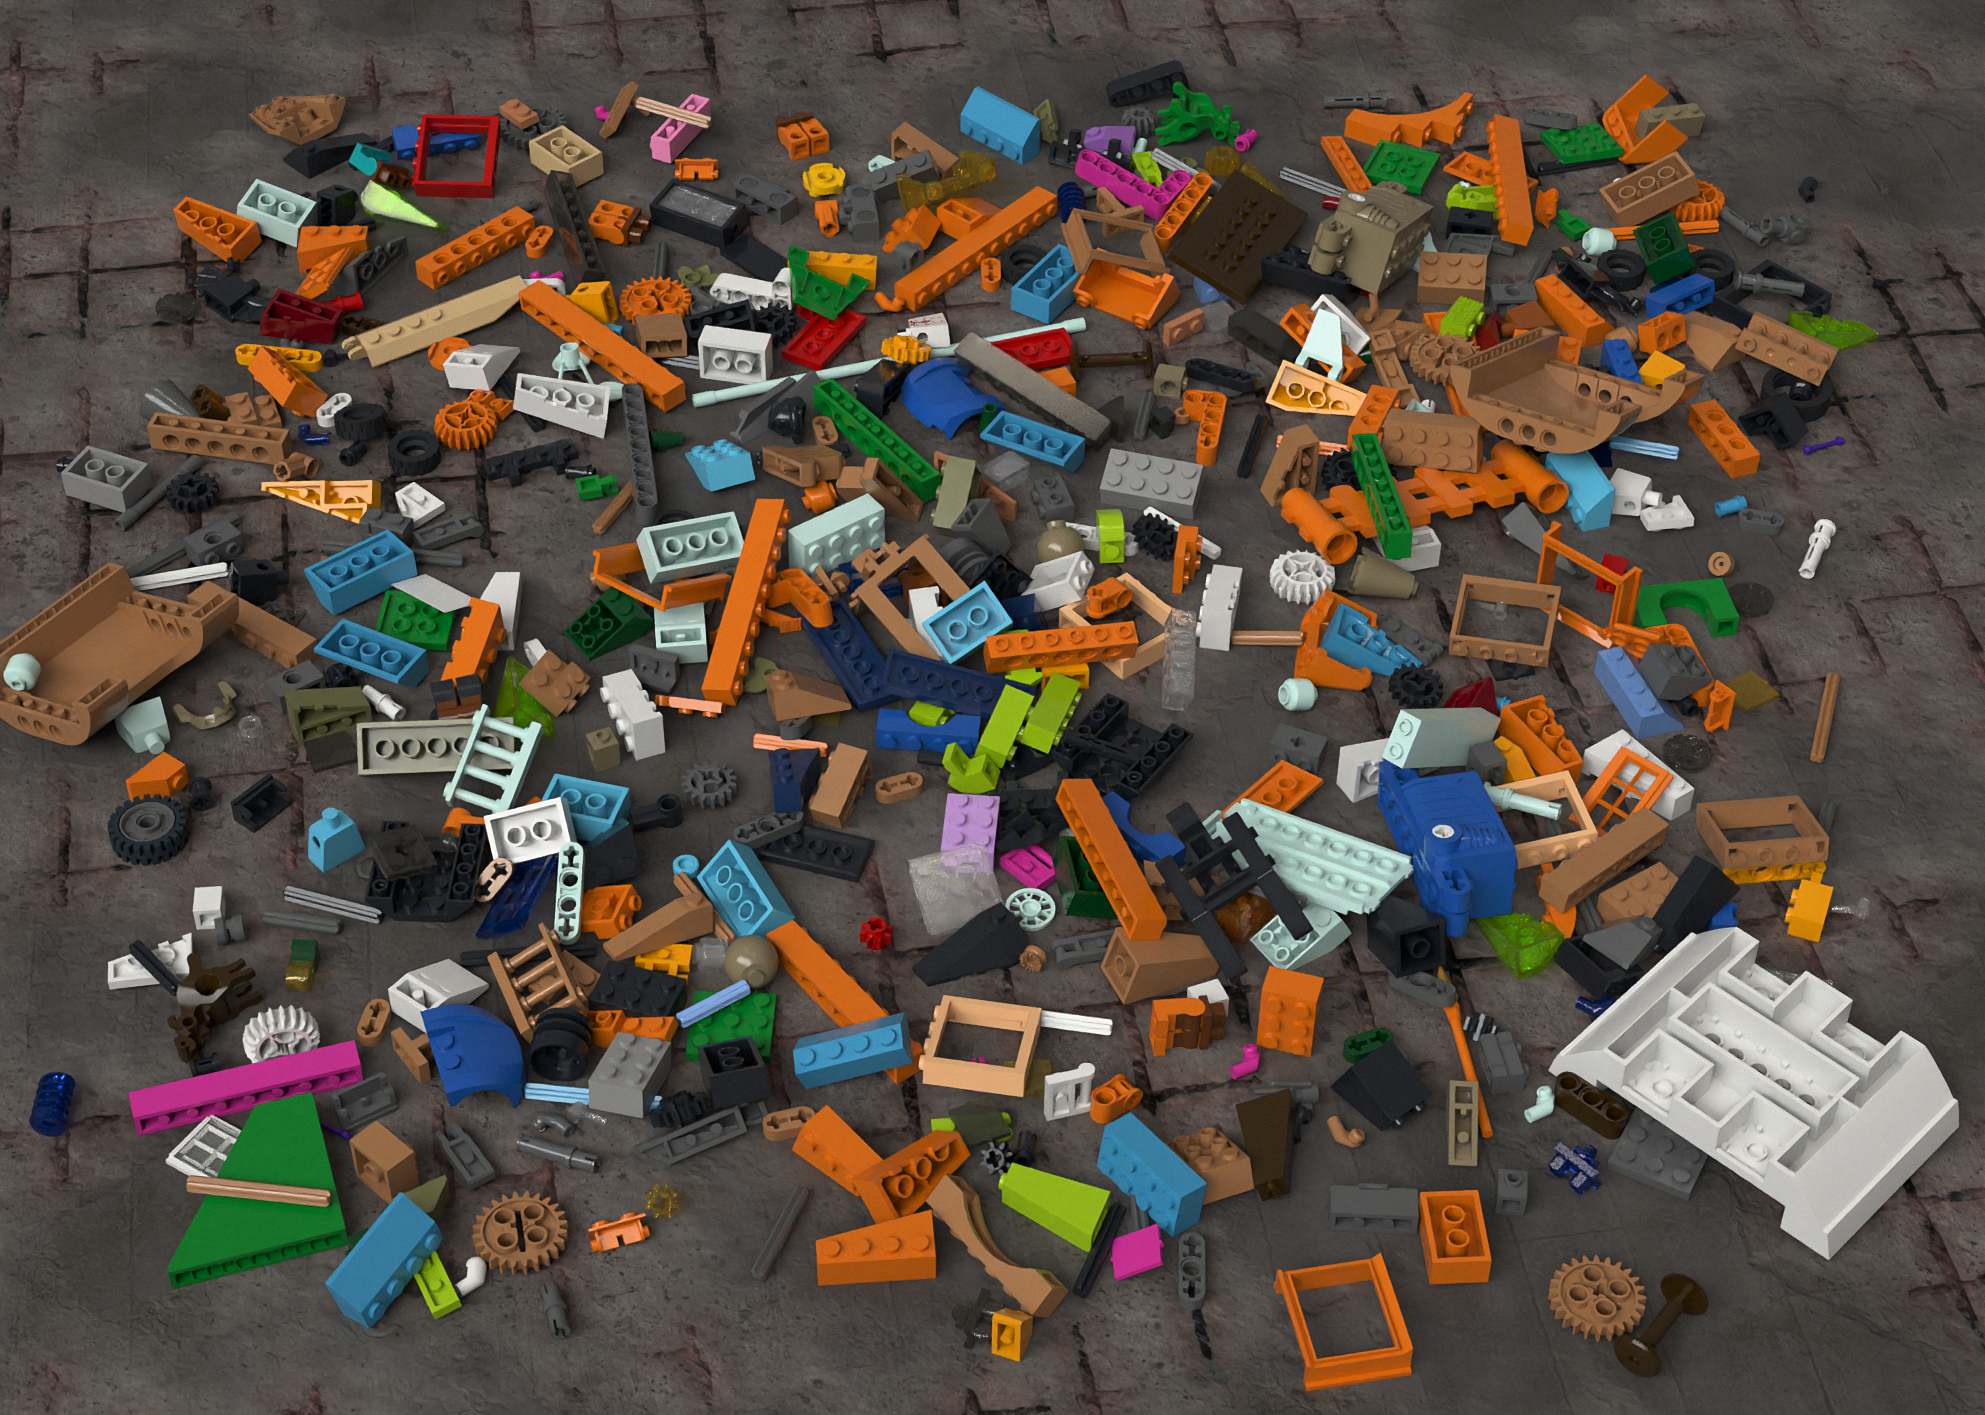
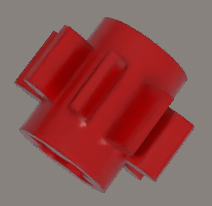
[859,917,893,950]

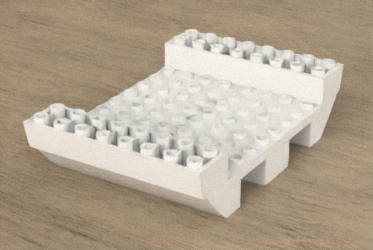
[1548,927,1959,1260]

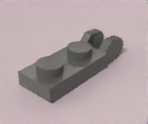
[434,1123,496,1190]

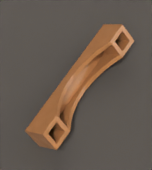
[926,1174,1069,1318]

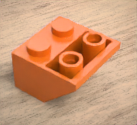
[882,204,941,253]

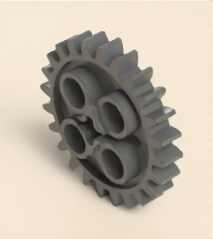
[500,104,567,151]

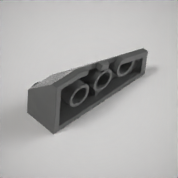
[334,236,409,298]
[1501,502,1585,580]

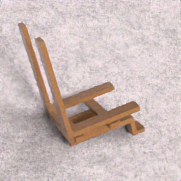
[848,534,970,661]

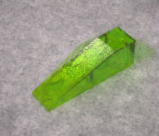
[357,179,446,231]
[1788,310,1879,352]

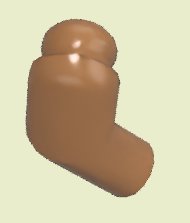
[1327,1116,1365,1148]

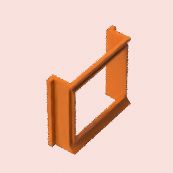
[1536,520,1643,649]
[593,542,732,612]
[1273,1252,1413,1392]

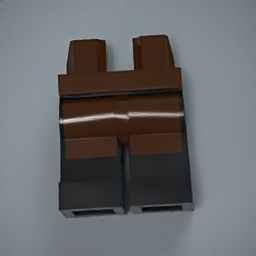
[429,673,485,720]

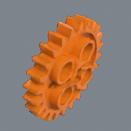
[619,276,692,324]

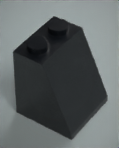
[1366,895,1446,979]
[1330,1040,1432,1132]

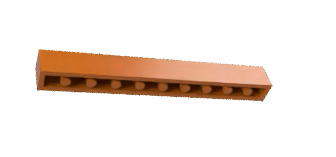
[1486,114,1534,246]
[895,186,1058,312]
[518,280,686,412]
[701,499,792,706]

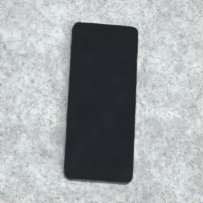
[720,235,788,282]

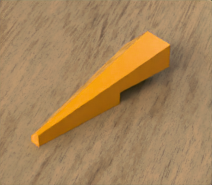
[261,480,381,524]

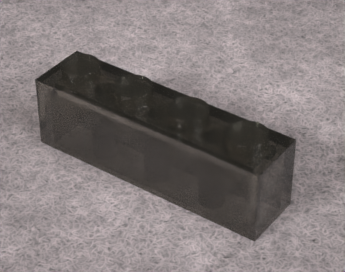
[1227,306,1311,368]

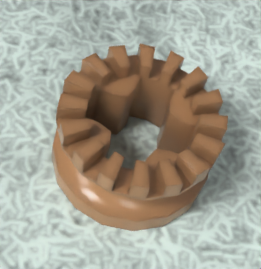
[1019,945,1047,973]

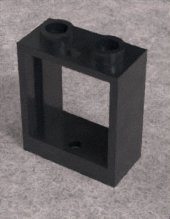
[1554,934,1644,1001]

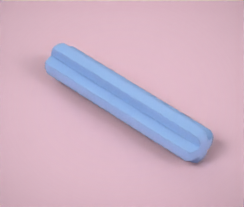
[676,980,750,1028]

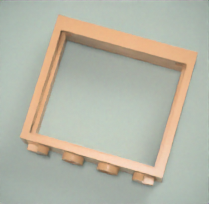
[1059,573,1191,680]
[1494,770,1598,869]
[919,995,1042,1097]

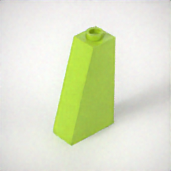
[998,1163,1111,1252]

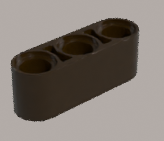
[1553,1071,1627,1140]

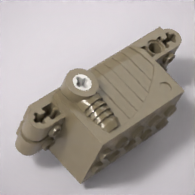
[1308,180,1434,295]

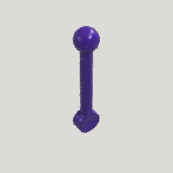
[1803,436,1845,454]
[319,1121,352,1141]

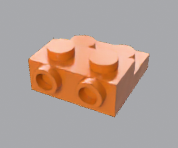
[1172,525,1203,594]
[567,884,642,939]

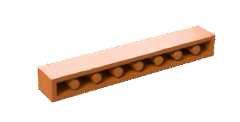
[1056,779,1167,941]
[766,920,924,1084]

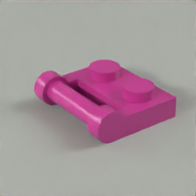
[1000,843,1057,890]

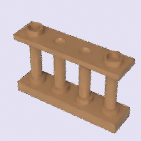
[1735,311,1839,386]
[487,922,589,1044]

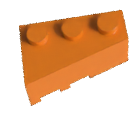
[297,225,371,274]
[792,1105,883,1197]

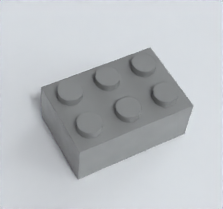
[61,445,153,513]
[588,1032,671,1118]

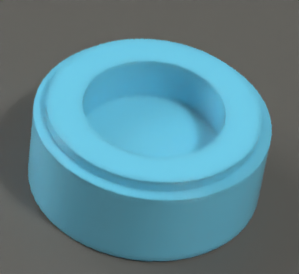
[673,855,700,879]

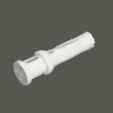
[1799,519,1836,579]

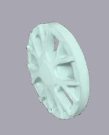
[1005,888,1055,931]

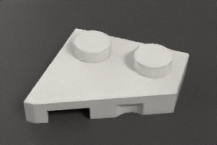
[395,482,445,529]

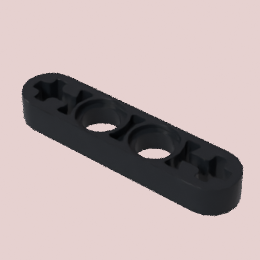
[1185,358,1257,392]

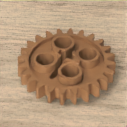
[1409,332,1481,386]
[472,1191,569,1276]
[1548,1255,1647,1342]

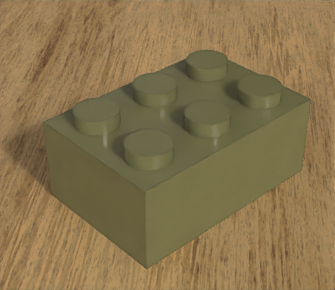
[931,456,983,538]

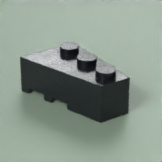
[685,299,761,348]
[553,818,642,891]

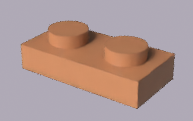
[499,99,540,130]
[1163,308,1204,346]

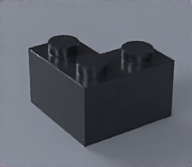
[1738,392,1809,450]

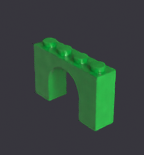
[1633,578,1739,637]

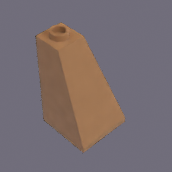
[1101,927,1219,1005]

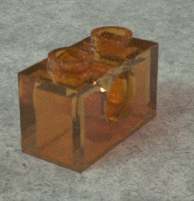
[1216,892,1273,944]

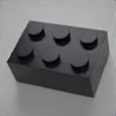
[588,960,688,1019]
[697,1036,770,1110]

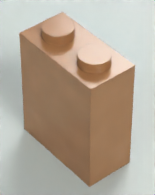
[635,313,687,358]

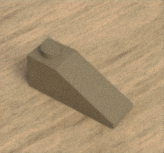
[1446,1080,1478,1167]

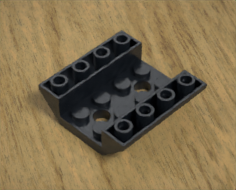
[1261,246,1362,304]
[1051,693,1194,801]
[365,821,487,923]

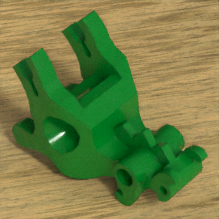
[1155,82,1240,146]

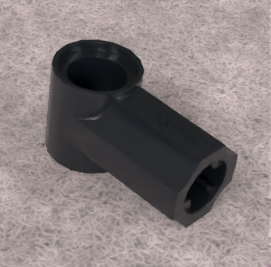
[629,793,683,831]

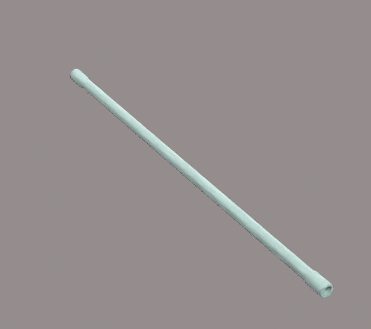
[692,317,1086,408]

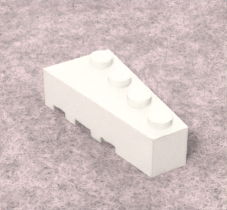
[513,373,610,439]
[1196,564,1243,651]
[600,669,665,761]
[1581,729,1695,821]
[1336,738,1439,803]

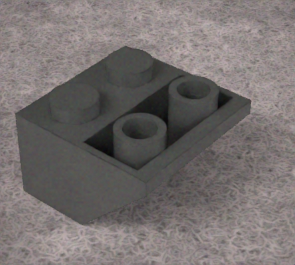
[1637,643,1713,700]

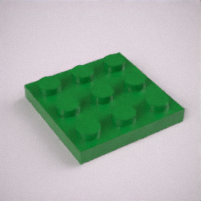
[1540,123,1623,165]
[1362,139,1440,195]
[375,590,458,651]
[686,990,777,1064]

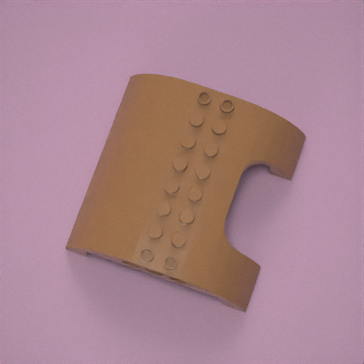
[1450,326,1706,454]
[0,563,240,745]

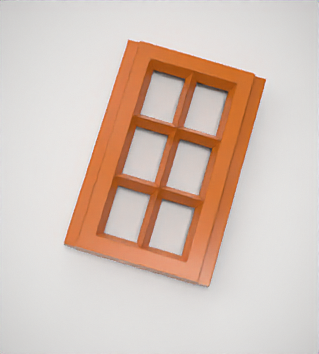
[295,246,354,299]
[1568,746,1674,836]

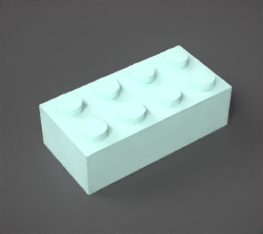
[788,493,885,579]
[636,511,744,584]

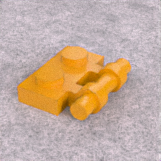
[635,944,693,986]

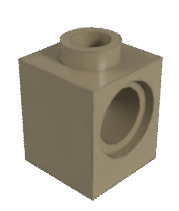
[1153,363,1189,399]
[585,727,621,773]

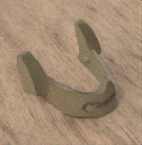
[172,681,237,730]

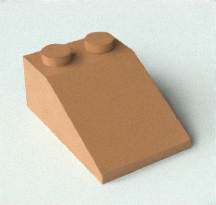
[765,670,852,721]

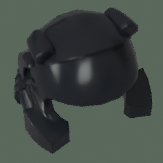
[767,396,807,445]

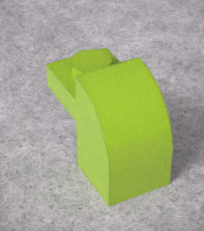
[1096,509,1125,563]
[942,742,1000,794]

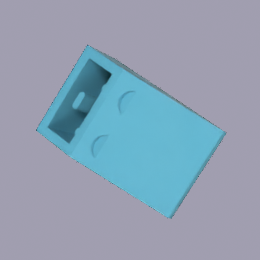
[685,439,755,492]

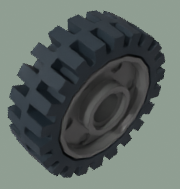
[108,794,190,866]

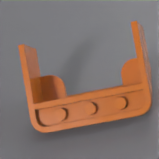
[1602,74,1688,165]

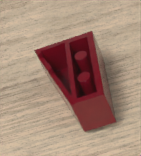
[259,288,342,344]

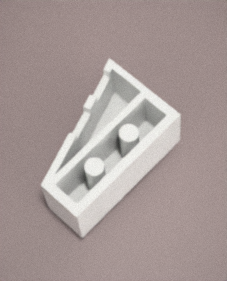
[906,586,947,663]

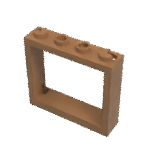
[1449,574,1561,667]
[1695,795,1829,869]

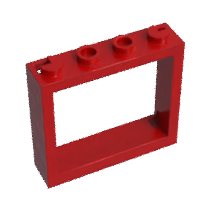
[411,114,501,198]

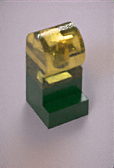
[285,939,321,991]

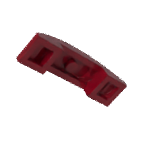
[1475,311,1502,351]

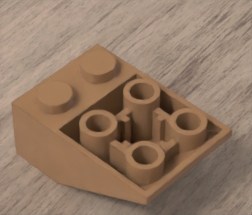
[1164,1127,1254,1205]

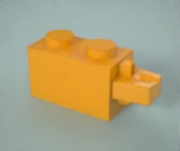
[1784,871,1834,942]

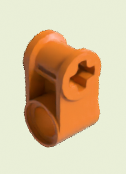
[1086,577,1133,619]
[1090,1074,1143,1124]

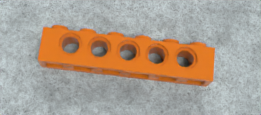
[415,206,535,290]
[983,621,1139,673]

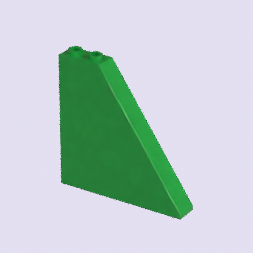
[167,1092,348,1289]

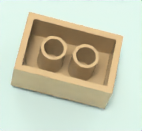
[529,125,604,190]

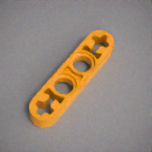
[235,344,323,372]
[1722,861,1826,884]

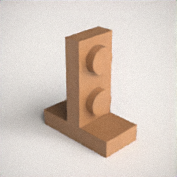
[1096,186,1145,238]
[391,1027,435,1085]

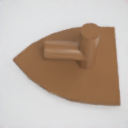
[1354,293,1402,333]

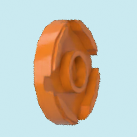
[428,337,472,371]

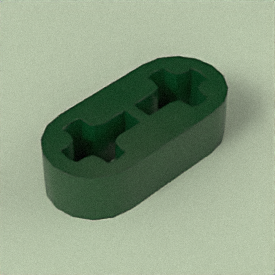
[1343,1028,1393,1064]

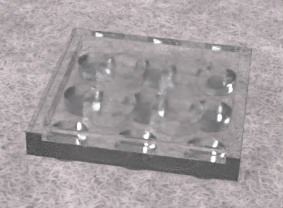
[907,841,1004,938]

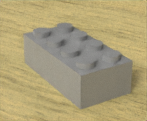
[1100,448,1204,520]

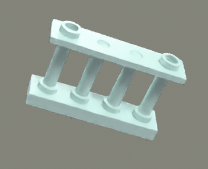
[443,704,544,814]

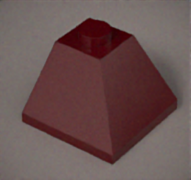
[1442,677,1498,716]

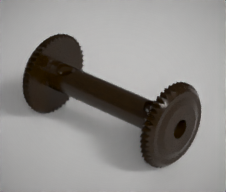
[1069,338,1153,382]
[1614,1273,1708,1377]

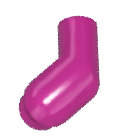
[1229,1043,1261,1080]

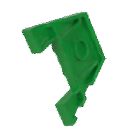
[788,245,870,321]

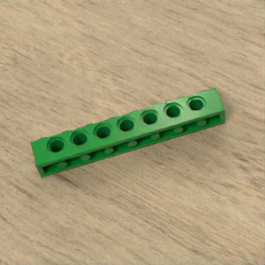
[813,378,941,504]
[1351,433,1413,560]

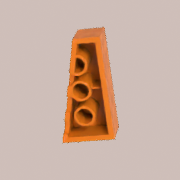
[173,196,262,264]
[248,346,328,418]
[440,597,507,705]
[1497,694,1584,786]
[852,1130,971,1224]
[816,1210,936,1286]

